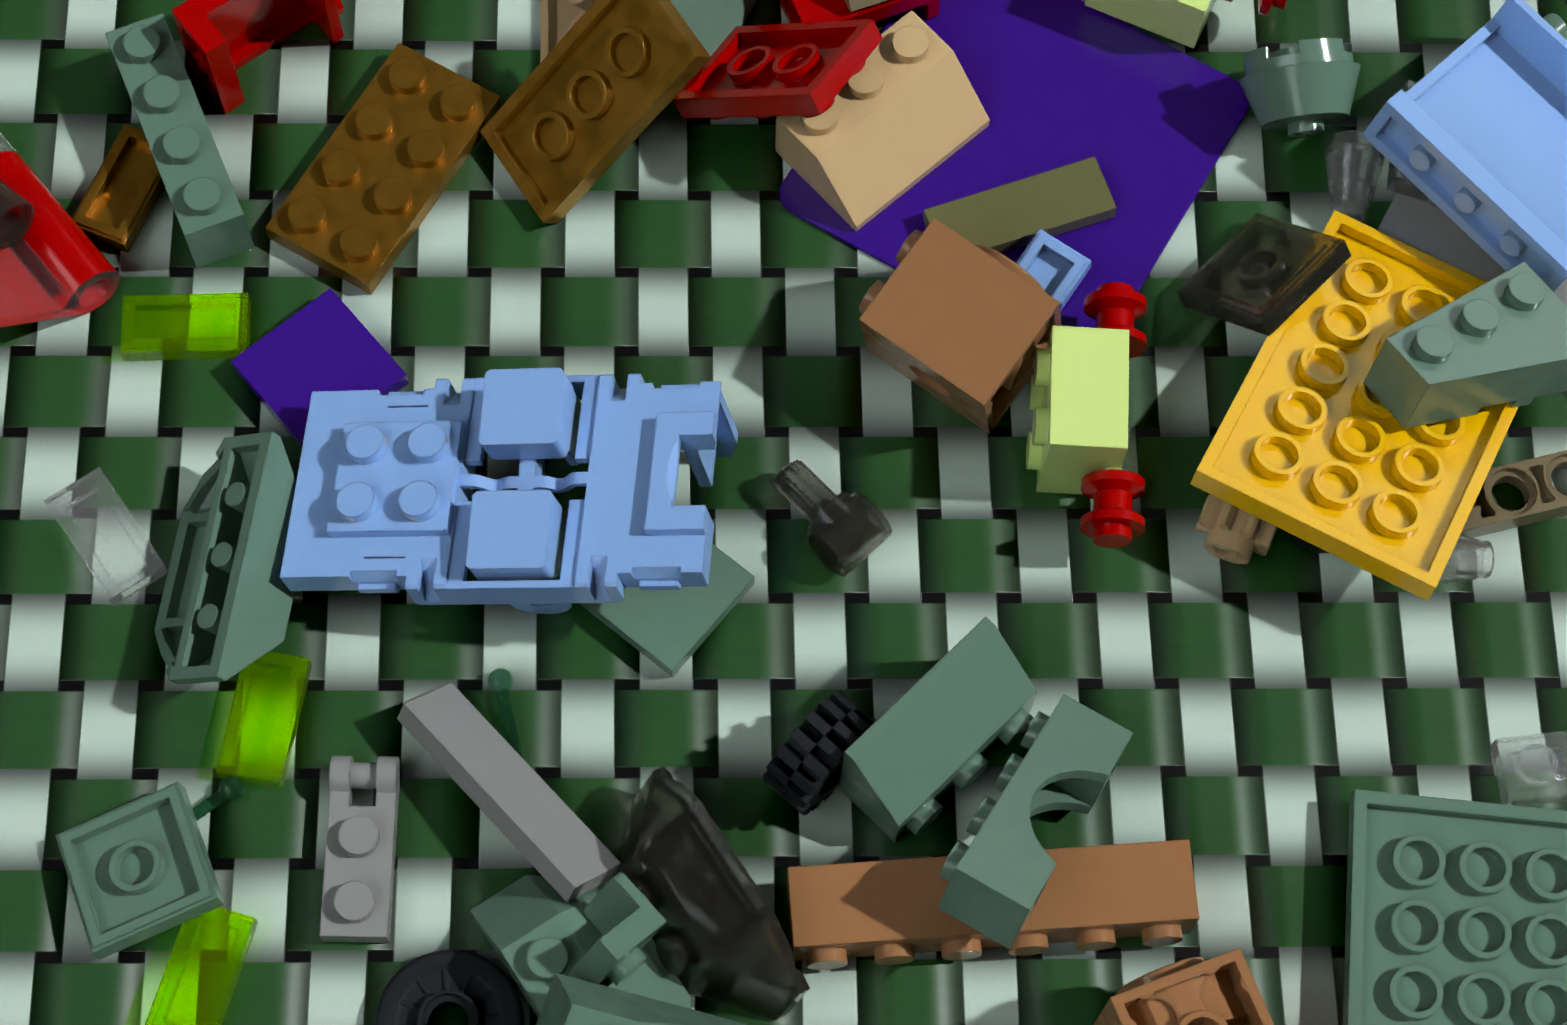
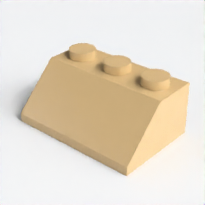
[775,10,990,231]

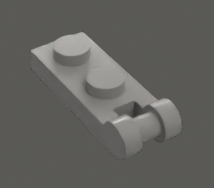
[319,755,400,943]

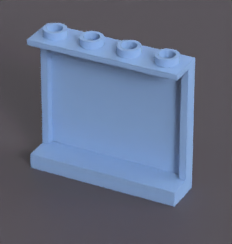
[1362,0,1567,292]

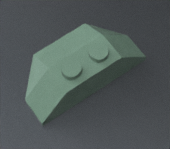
[154,431,296,685]
[470,874,691,1018]

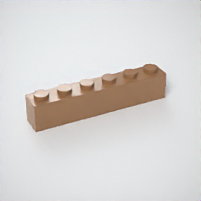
[786,839,1199,970]

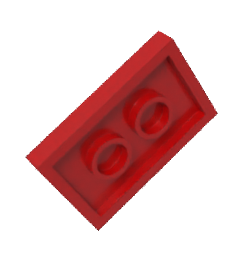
[673,19,883,120]

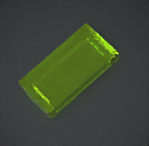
[120,292,251,361]
[216,652,312,788]
[145,907,258,1025]

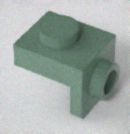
[568,873,667,986]

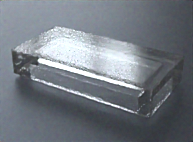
[44,467,168,607]

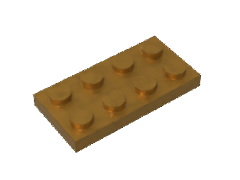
[480,0,711,223]
[265,43,502,295]

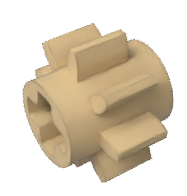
[1195,494,1277,564]

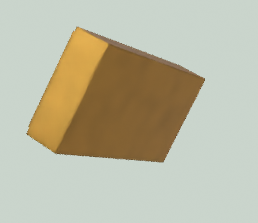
[72,123,165,253]

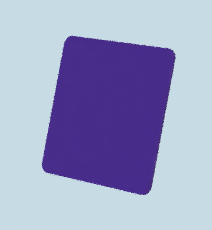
[779,0,1250,328]

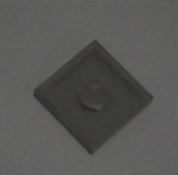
[1177,213,1351,336]

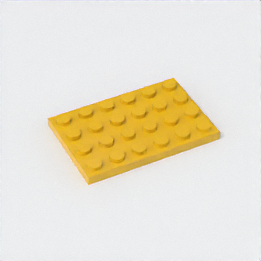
[1190,210,1518,601]

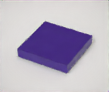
[231,288,409,448]

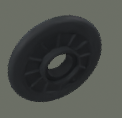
[374,949,524,1025]

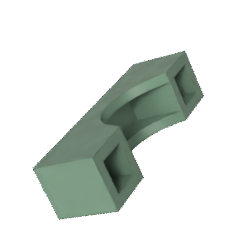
[105,13,255,269]
[937,694,1133,949]

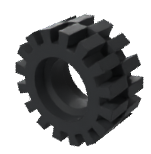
[763,690,876,816]

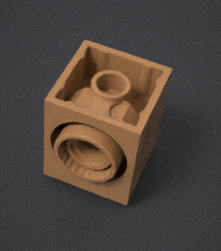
[859,218,1061,434]
[1093,948,1274,1025]

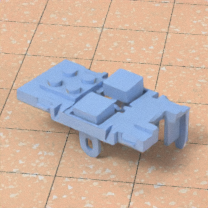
[280,368,738,614]

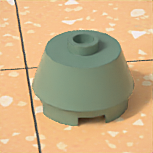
[1239,38,1361,137]

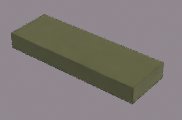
[923,156,1117,253]

